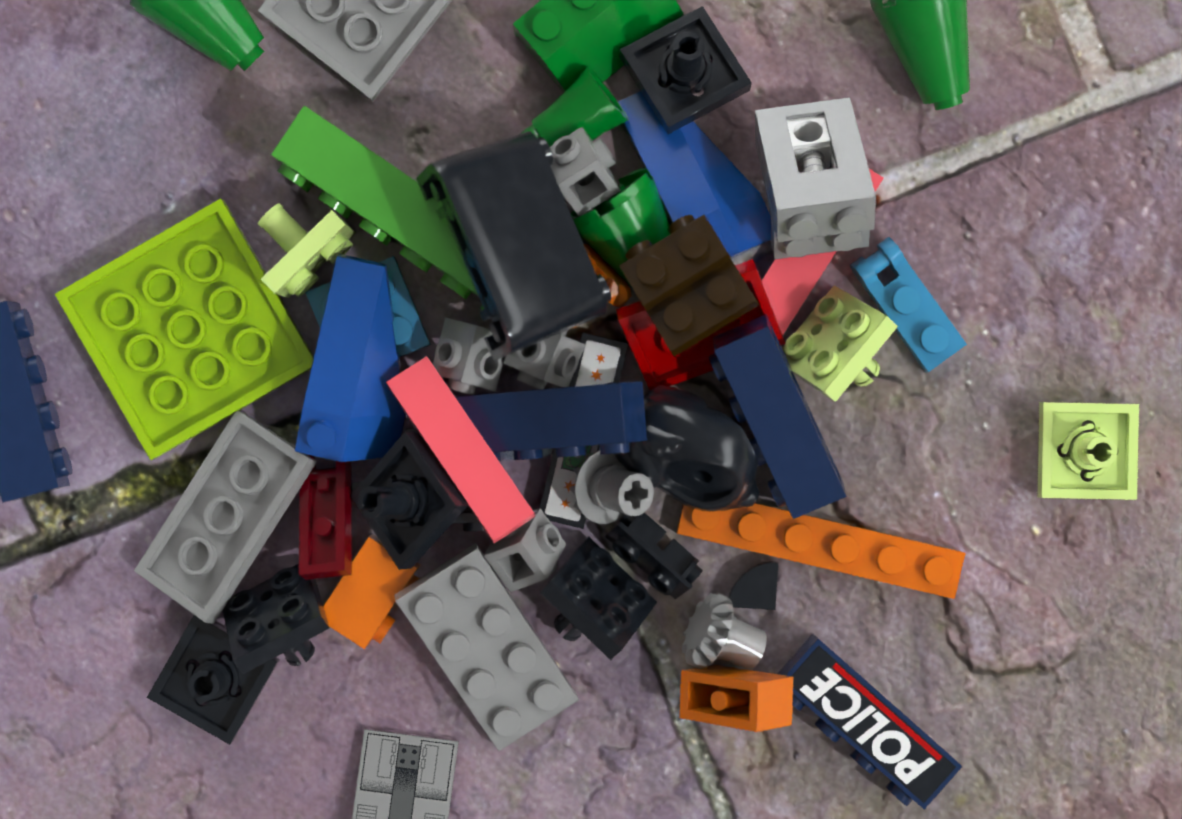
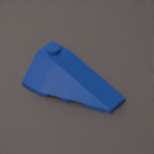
[618,91,771,259]
[295,254,406,462]

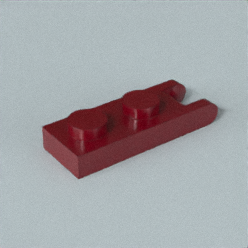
[299,454,352,580]

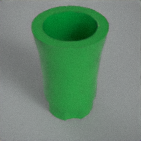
[520,67,629,147]

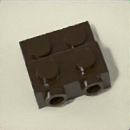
[619,214,759,357]

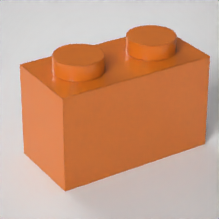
[323,534,421,649]
[679,665,793,732]

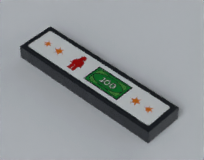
[540,333,628,529]

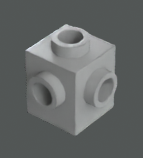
[550,127,620,216]
[433,318,505,395]
[504,330,586,389]
[484,508,566,592]

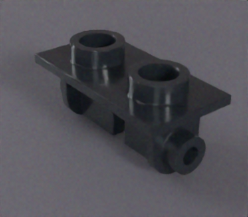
[605,512,703,599]

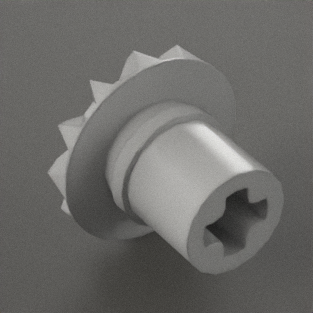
[569,450,654,524]
[682,593,767,670]

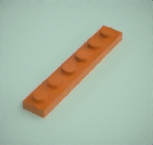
[676,503,966,599]

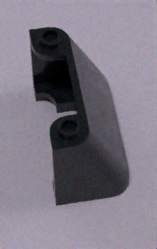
[416,131,611,361]

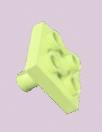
[257,203,356,298]
[782,285,898,402]
[1037,402,1139,500]

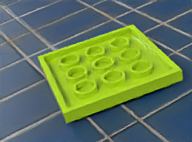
[55,198,314,460]

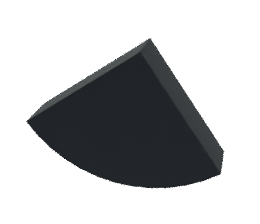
[728,561,778,610]

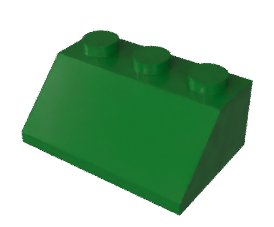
[513,0,684,93]

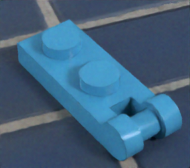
[850,237,967,373]

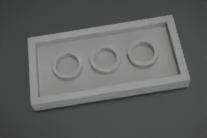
[134,410,317,624]
[394,543,579,751]

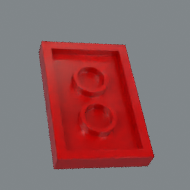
[616,259,785,390]

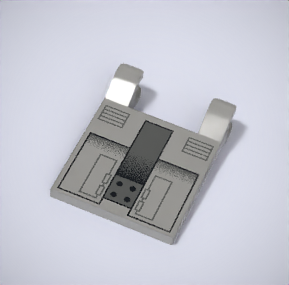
[352,729,459,819]

